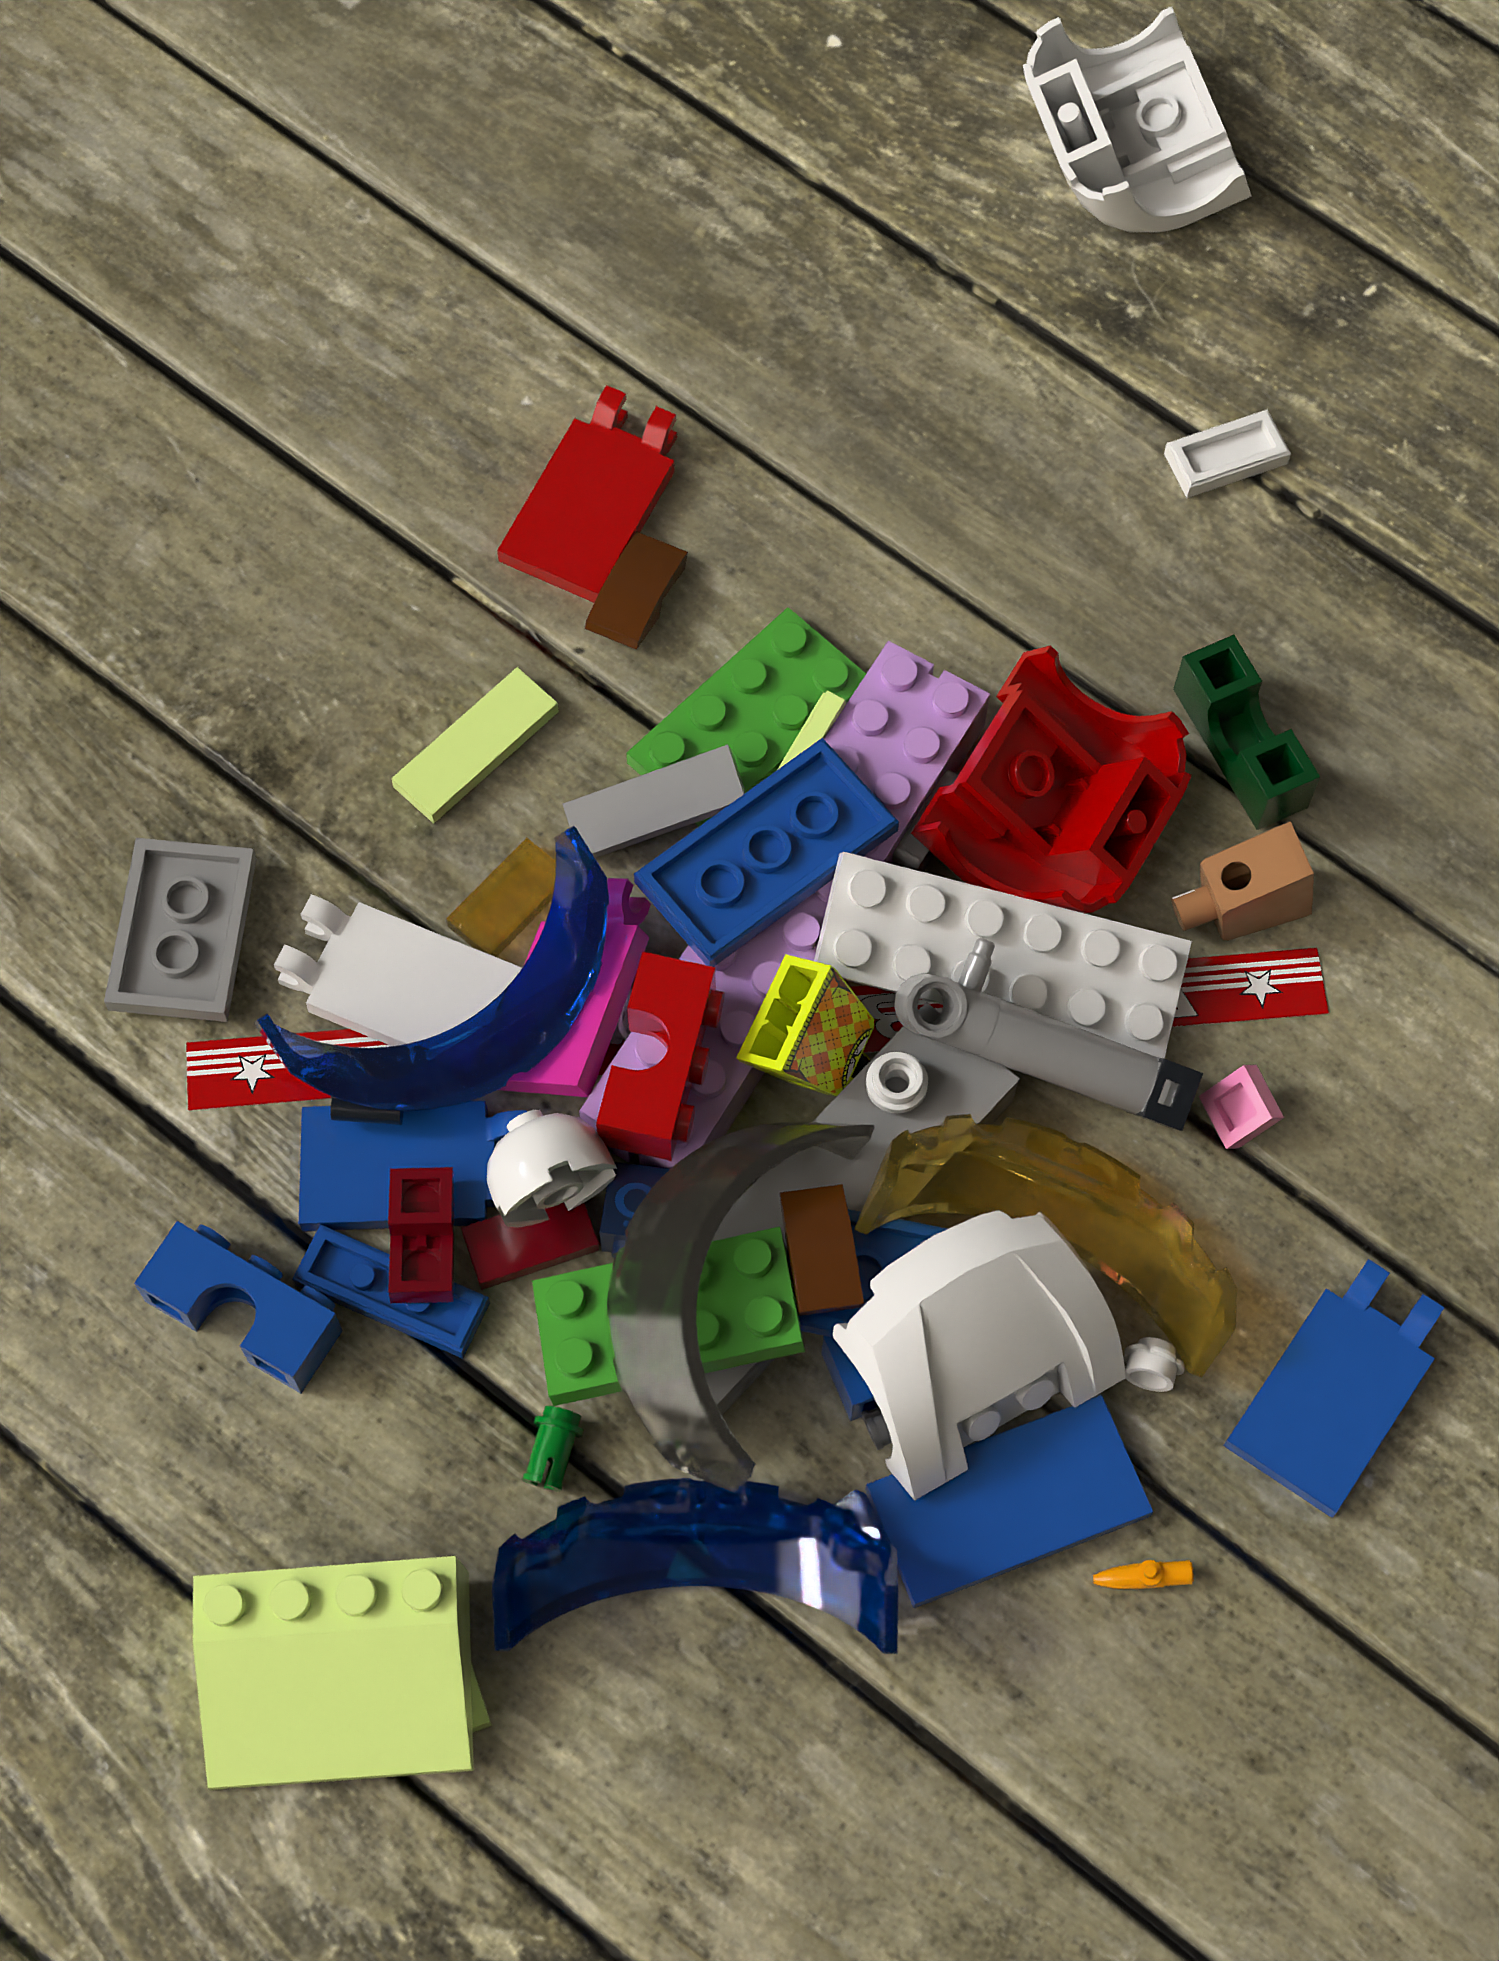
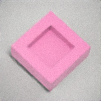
[1199,1065,1284,1149]

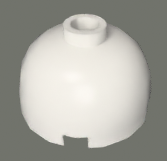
[487,1110,617,1227]

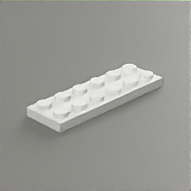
[814,852,1192,1058]

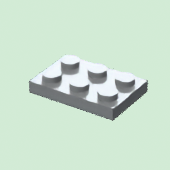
[104,838,257,1022]

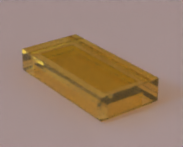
[446,838,571,957]

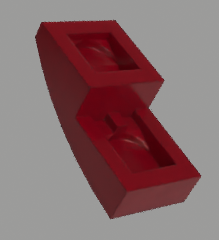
[388,1167,454,1303]

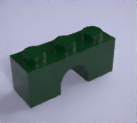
[1173,634,1320,830]

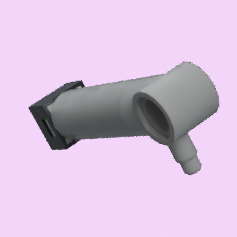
[894,938,1203,1131]

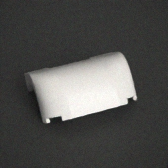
[1023,6,1251,232]

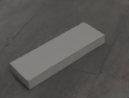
[563,744,746,862]

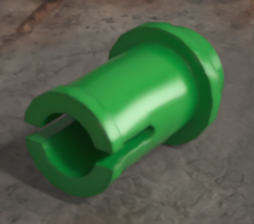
[522,1405,584,1492]

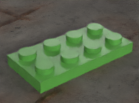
[626,607,866,827]
[532,1226,806,1406]

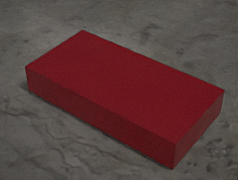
[461,1202,599,1290]

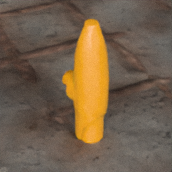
[1093,1560,1194,1589]

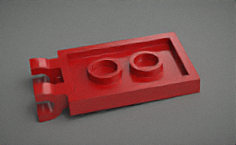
[497,385,677,603]

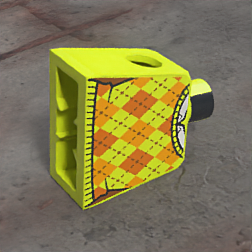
[736,954,874,1097]

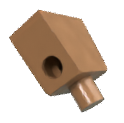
[1171,821,1314,941]

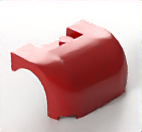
[911,645,1192,914]

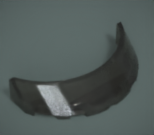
[607,1122,875,1491]

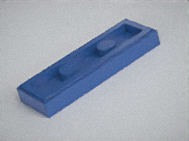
[292,1224,490,1359]

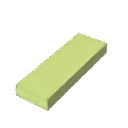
[391,667,559,824]

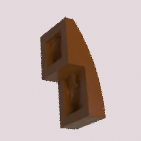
[585,532,688,650]
[779,1184,864,1316]

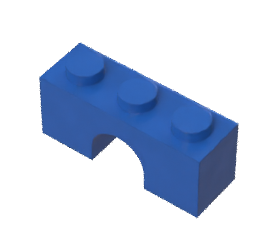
[134,1221,343,1394]

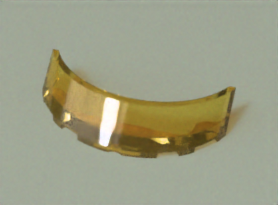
[854,1114,1237,1378]

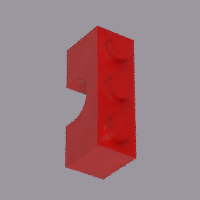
[596,951,725,1161]

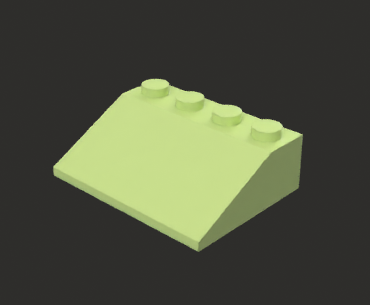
[193,1556,474,1790]

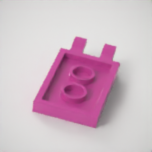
[480,877,651,1097]

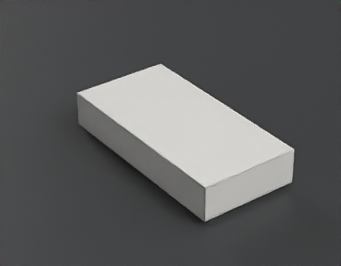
[1164,410,1291,498]

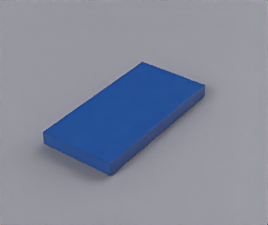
[634,738,899,967]
[865,1395,1153,1608]

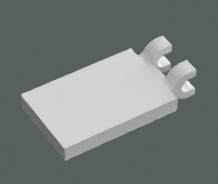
[274,894,522,1079]

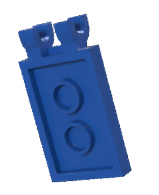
[298,1101,527,1231]
[1223,1259,1445,1518]

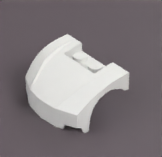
[832,1210,1126,1501]

